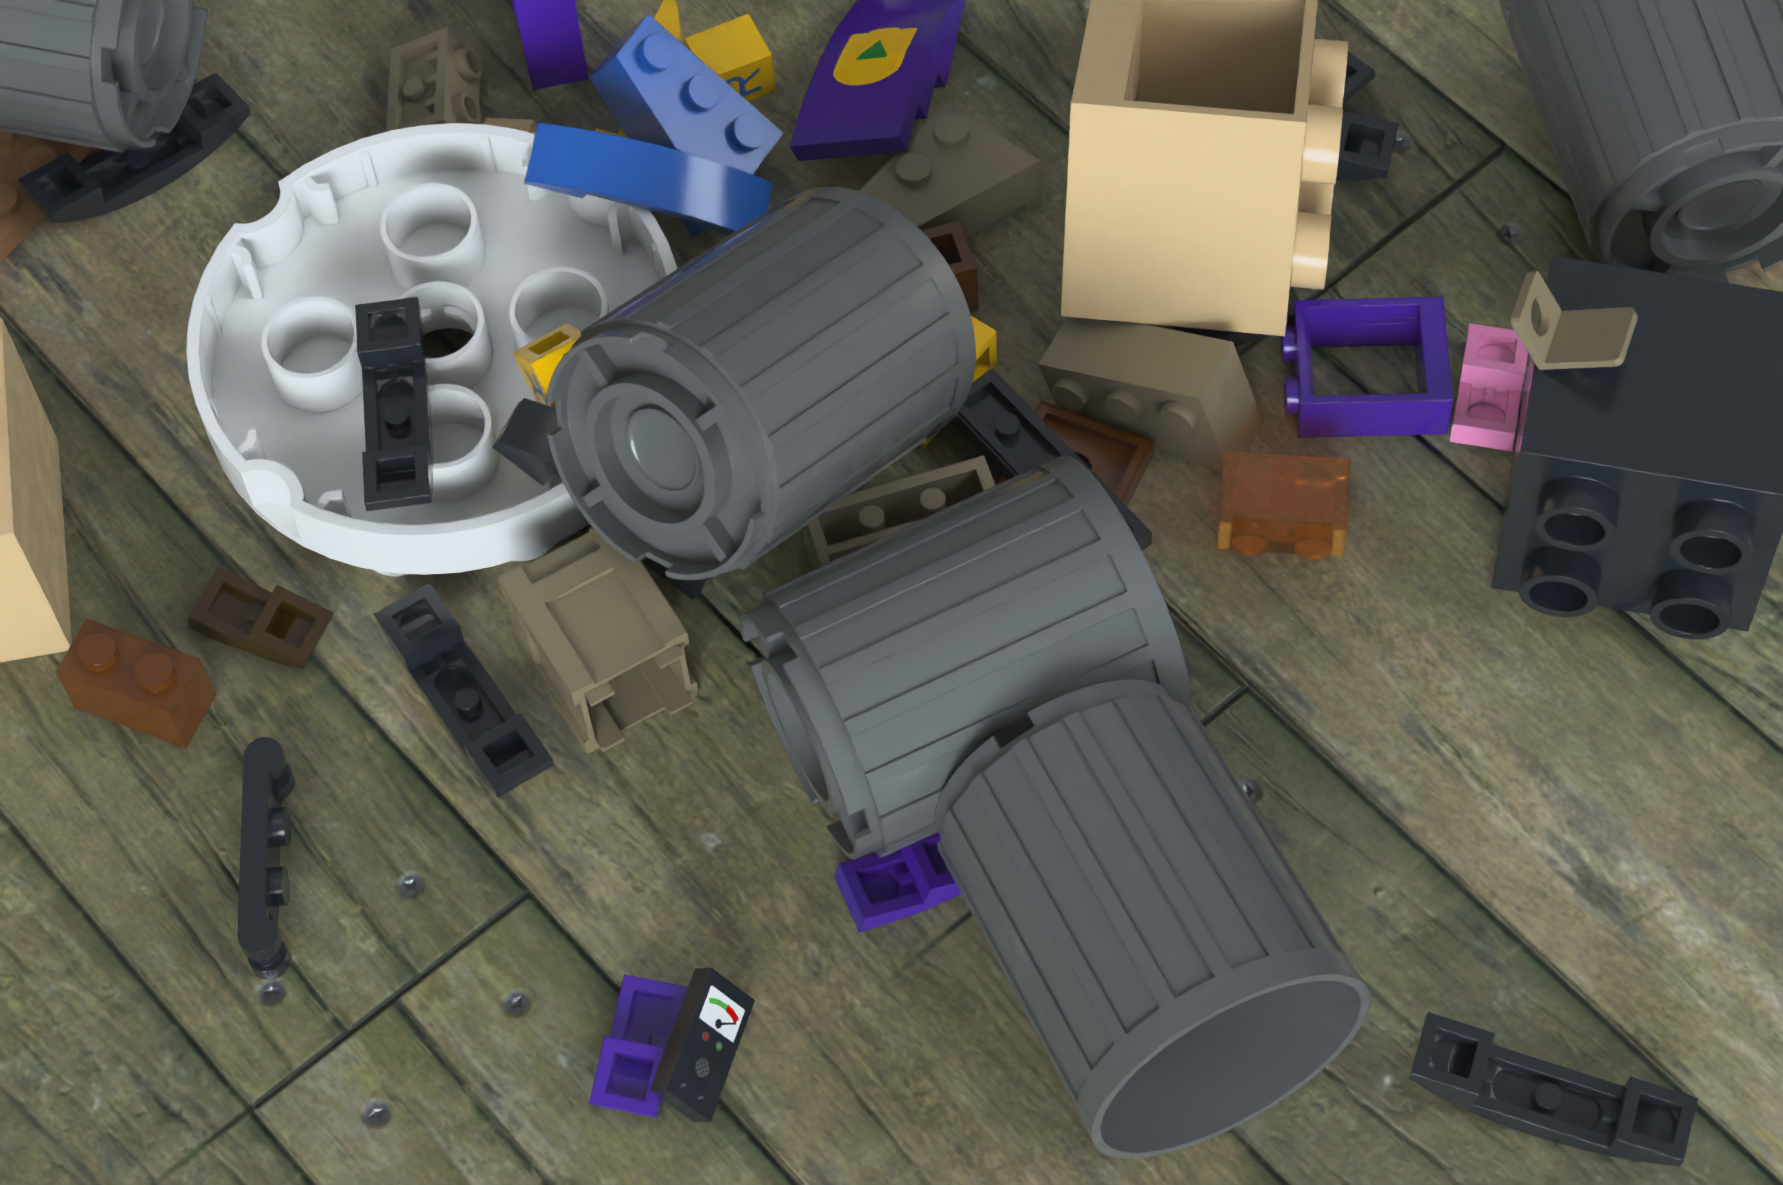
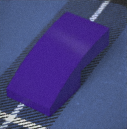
[834,832,961,932]
[589,975,688,1118]

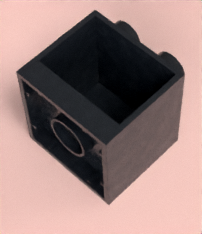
[1491,256,1783,639]

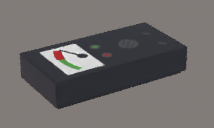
[649,967,755,1122]

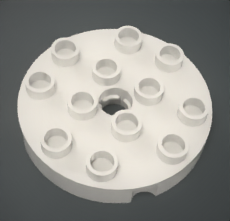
[186,123,677,576]

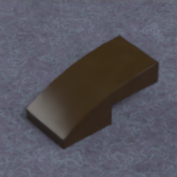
[187,566,334,669]

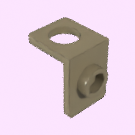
[1511,271,1638,370]

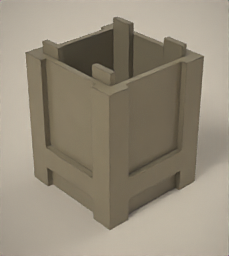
[497,527,699,755]

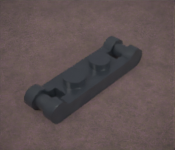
[237,737,295,980]

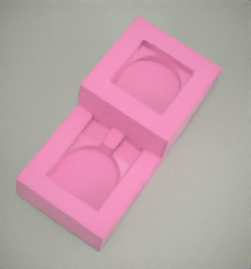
[1450,323,1528,452]

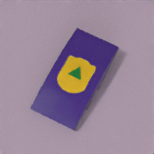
[789,0,965,161]

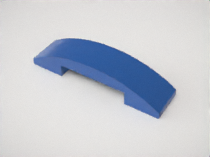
[523,123,773,235]

